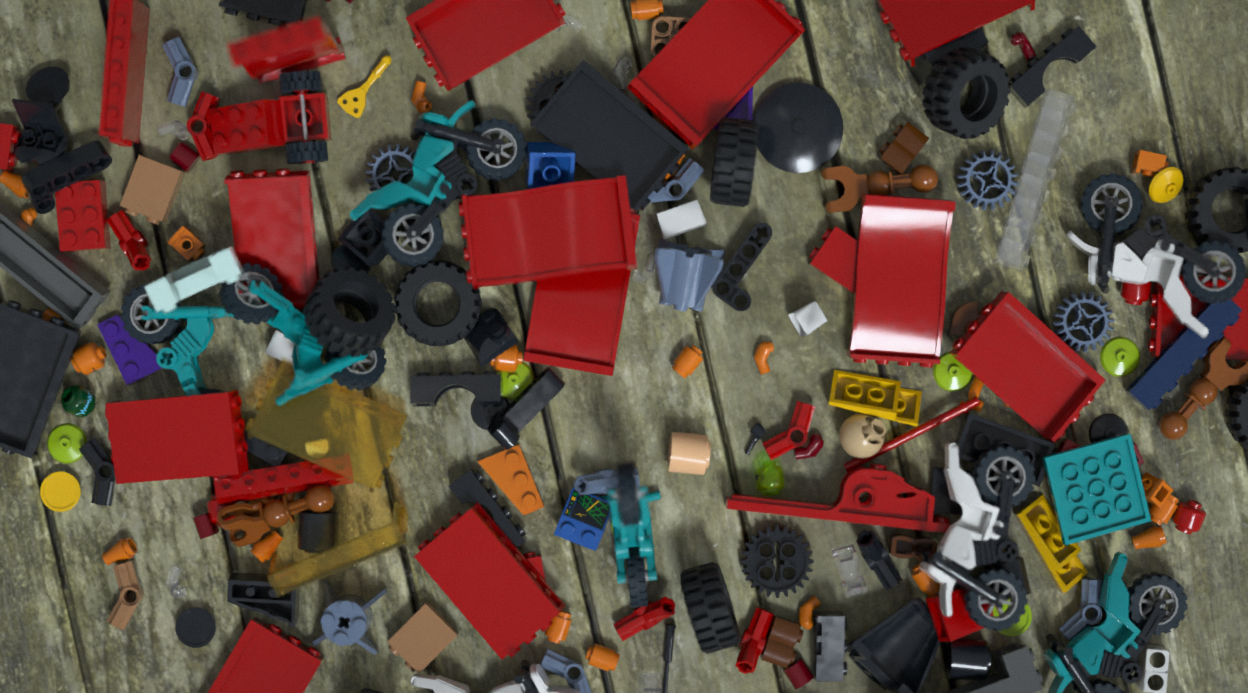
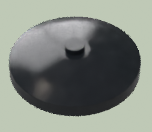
[754,83,843,173]

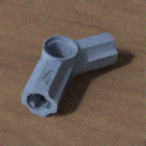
[162,37,199,107]
[648,158,705,203]
[574,468,640,495]
[1058,578,1102,641]
[540,648,592,693]

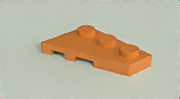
[477,444,545,516]

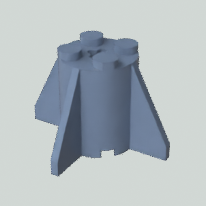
[655,239,725,311]
[312,579,388,655]

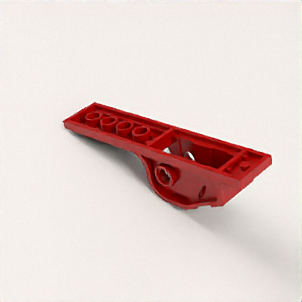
[725,463,953,533]

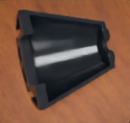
[846,597,941,693]

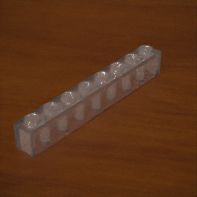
[993,89,1076,271]

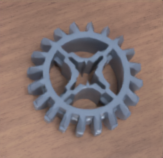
[365,144,416,192]
[957,150,1018,211]
[1052,291,1115,352]

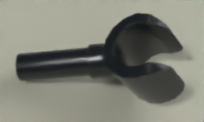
[745,423,765,455]

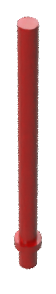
[843,396,980,472]

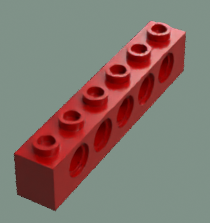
[213,454,354,505]

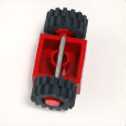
[279,71,332,164]

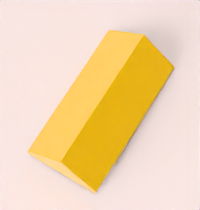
[828,370,922,427]
[1014,495,1088,593]

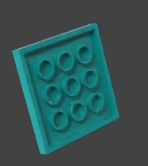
[1042,433,1151,545]

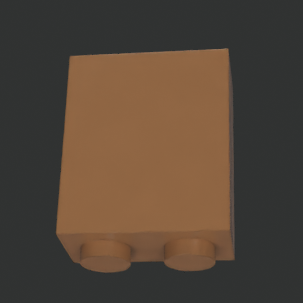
[120,155,185,225]
[387,601,459,673]

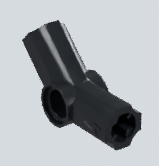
[79,438,116,506]
[856,530,902,590]

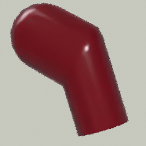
[1010,31,1036,61]
[794,434,824,460]

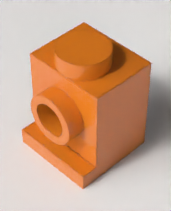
[1131,150,1168,177]
[167,226,206,261]
[1141,472,1173,508]

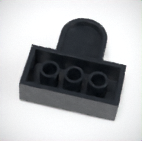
[955,413,1055,505]

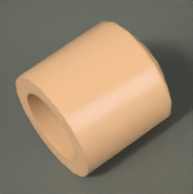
[668,432,711,475]

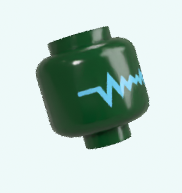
[61,385,96,418]

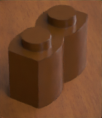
[879,122,929,175]
[888,534,938,561]
[760,615,804,668]

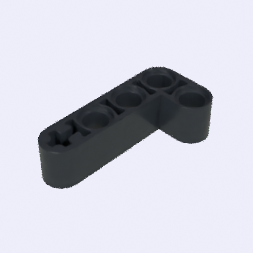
[21,140,112,214]
[712,223,772,311]
[487,367,565,450]

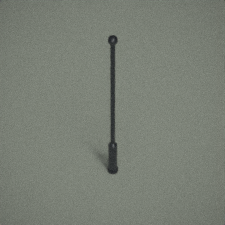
[662,624,676,693]

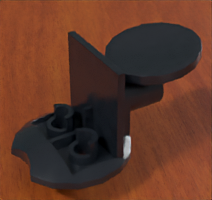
[12,67,70,165]

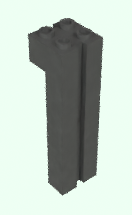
[0,201,111,330]
[945,642,1043,693]

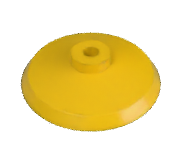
[1149,167,1183,203]
[40,471,81,512]

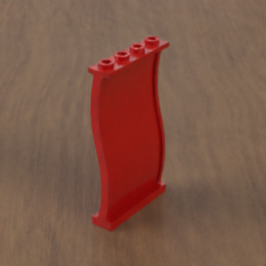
[627,0,805,150]
[227,17,346,85]
[459,175,637,289]
[847,193,956,367]
[523,209,640,376]

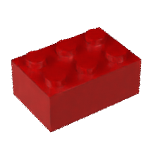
[209,99,285,155]
[55,180,111,252]

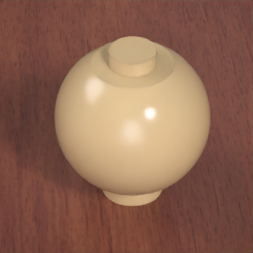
[839,413,886,459]

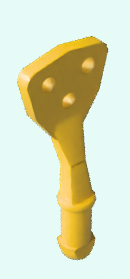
[337,55,392,118]

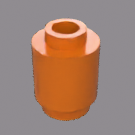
[630,0,664,21]
[671,344,704,379]
[1149,494,1179,526]
[911,562,940,596]
[544,610,572,644]
[585,643,620,671]

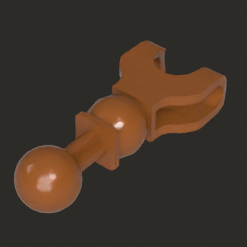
[821,164,938,213]
[1159,336,1248,440]
[217,485,334,547]

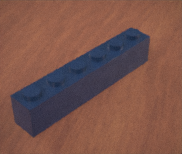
[1125,299,1242,410]

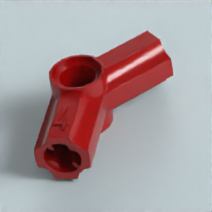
[186,91,221,162]
[106,210,152,271]
[762,401,816,461]
[613,596,676,641]
[735,607,775,674]

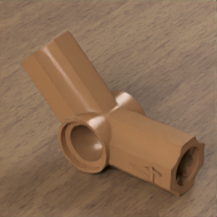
[107,560,144,630]

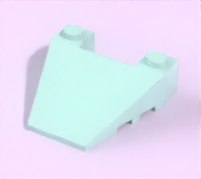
[145,246,244,313]

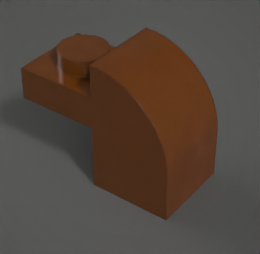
[947,302,983,336]

